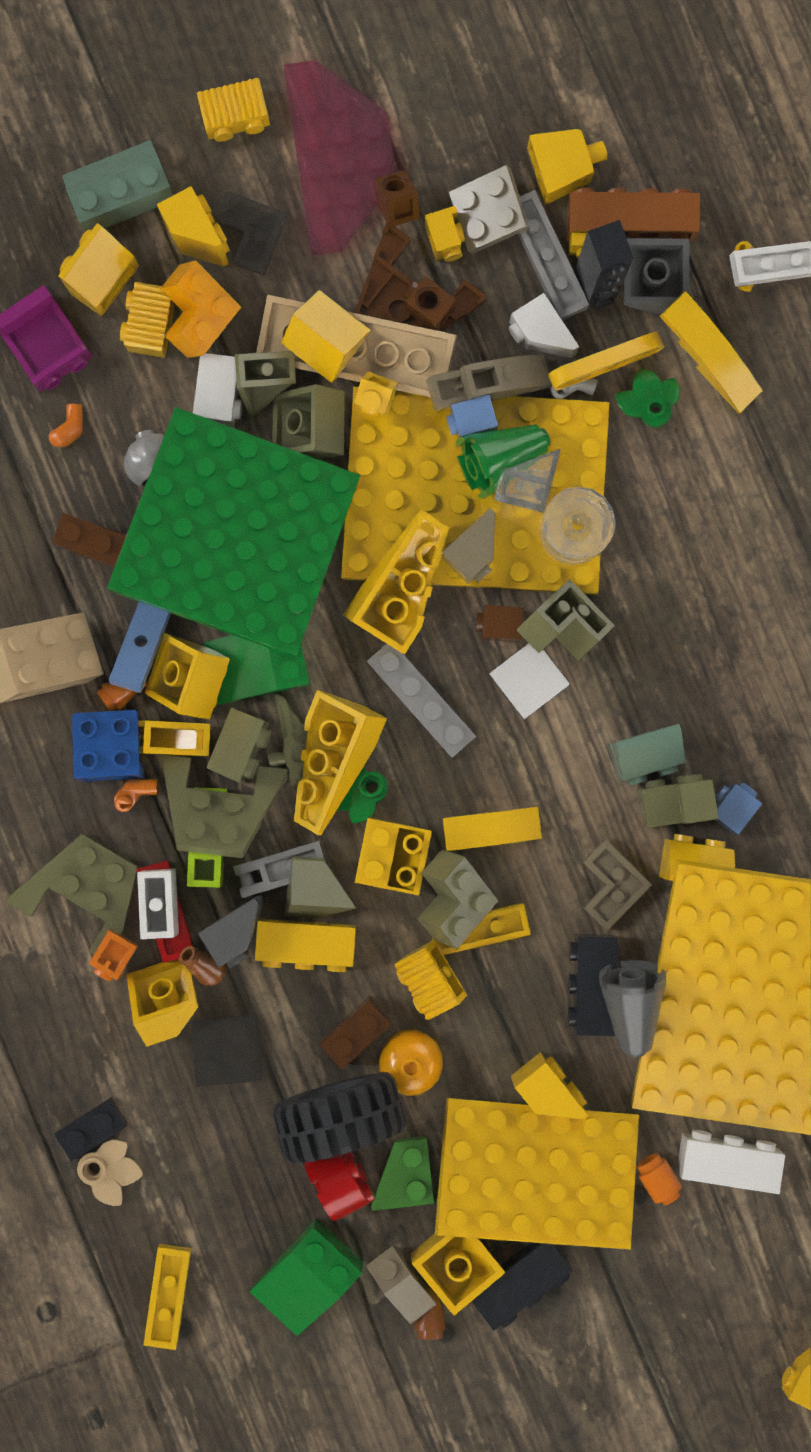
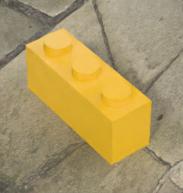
[255,919,357,972]

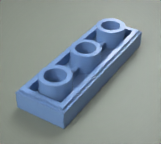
[109,602,171,693]

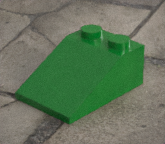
[204,635,311,706]
[249,1218,363,1336]

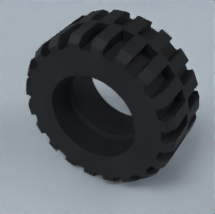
[272,1072,406,1164]

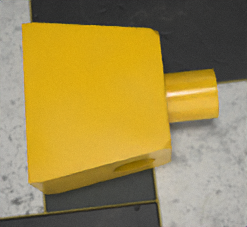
[527,129,607,205]

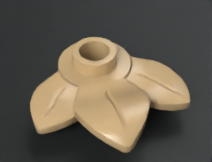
[77,1140,143,1206]

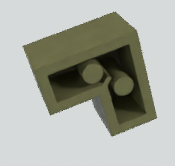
[517,579,615,660]
[637,774,719,828]
[417,850,498,949]

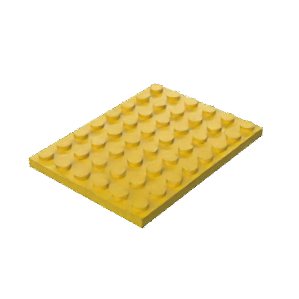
[341,386,609,595]
[631,860,811,1135]

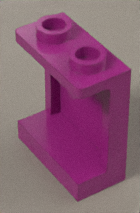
[0,285,93,392]

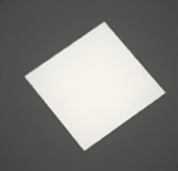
[489,643,570,719]

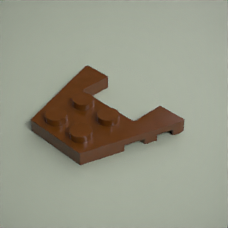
[354,223,487,332]

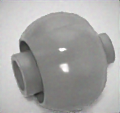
[124,430,164,488]

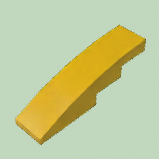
[659,291,763,414]

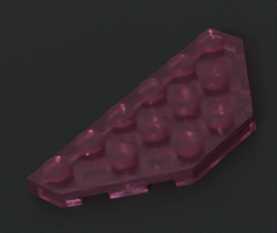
[284,60,396,256]

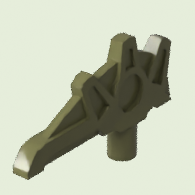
[268,694,307,788]

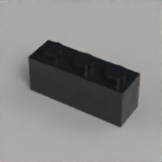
[568,934,617,1036]
[472,1242,573,1331]

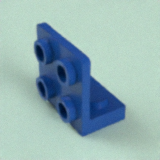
[72,710,145,782]

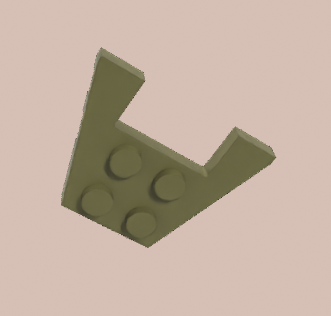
[162,755,288,858]
[6,834,139,955]

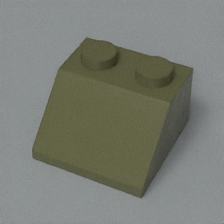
[272,384,345,459]

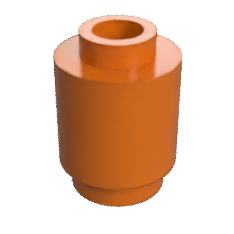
[636,1153,682,1205]

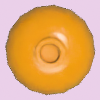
[379,1029,443,1096]

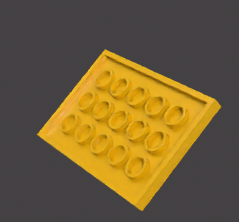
[435,1098,639,1250]

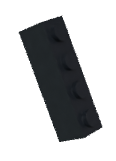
[574,220,634,309]

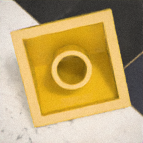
[281,290,371,383]

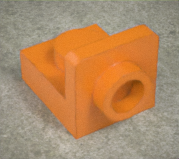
[89,929,139,981]

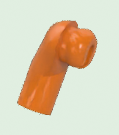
[49,404,83,447]
[114,779,159,812]

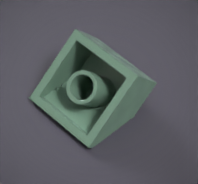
[608,724,686,785]

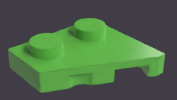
[371,1136,434,1211]

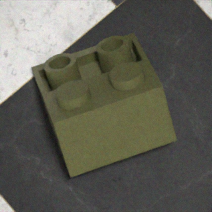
[207,708,272,783]

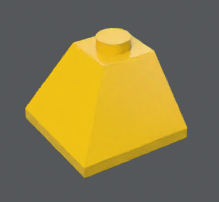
[126,959,198,1047]

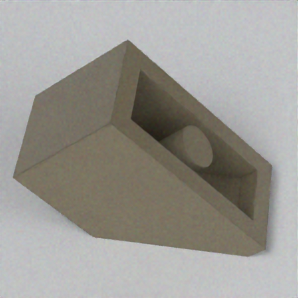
[442,508,495,584]
[366,1246,438,1324]

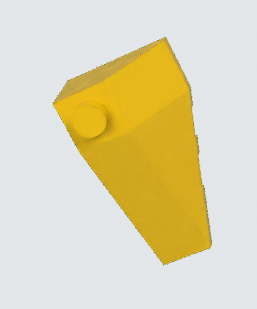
[343,509,449,655]
[294,690,387,835]

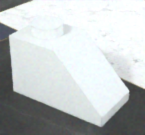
[508,293,579,358]

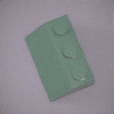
[62,140,173,232]

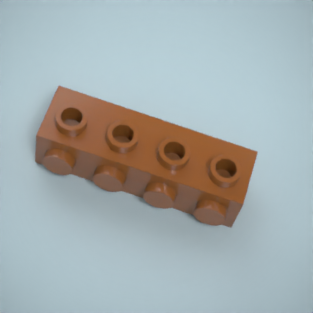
[567,188,700,242]

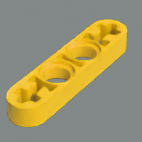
[548,331,665,391]

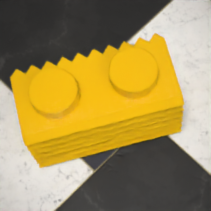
[197,78,270,142]
[120,282,175,358]
[395,940,468,1020]

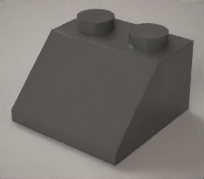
[623,238,689,314]
[198,894,264,968]

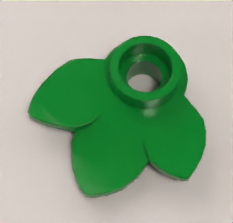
[616,368,680,428]
[337,767,388,824]

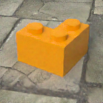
[160,260,241,358]

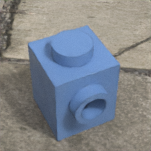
[446,394,498,438]
[714,783,762,835]

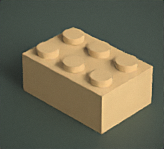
[0,612,104,703]

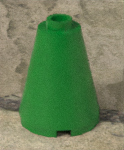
[456,424,551,498]

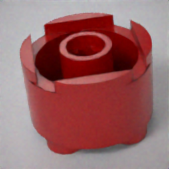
[304,1151,375,1221]

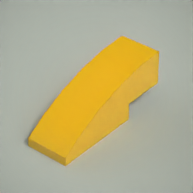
[139,720,210,756]
[442,807,542,851]

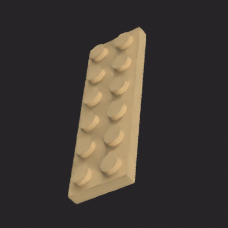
[256,295,457,397]

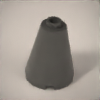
[599,960,666,1057]

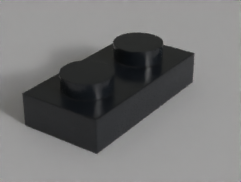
[54,1097,128,1162]

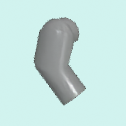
[550,378,598,399]

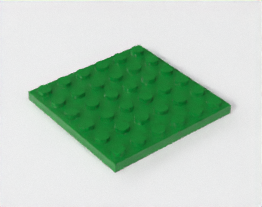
[107,407,360,658]

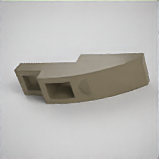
[426,355,552,411]

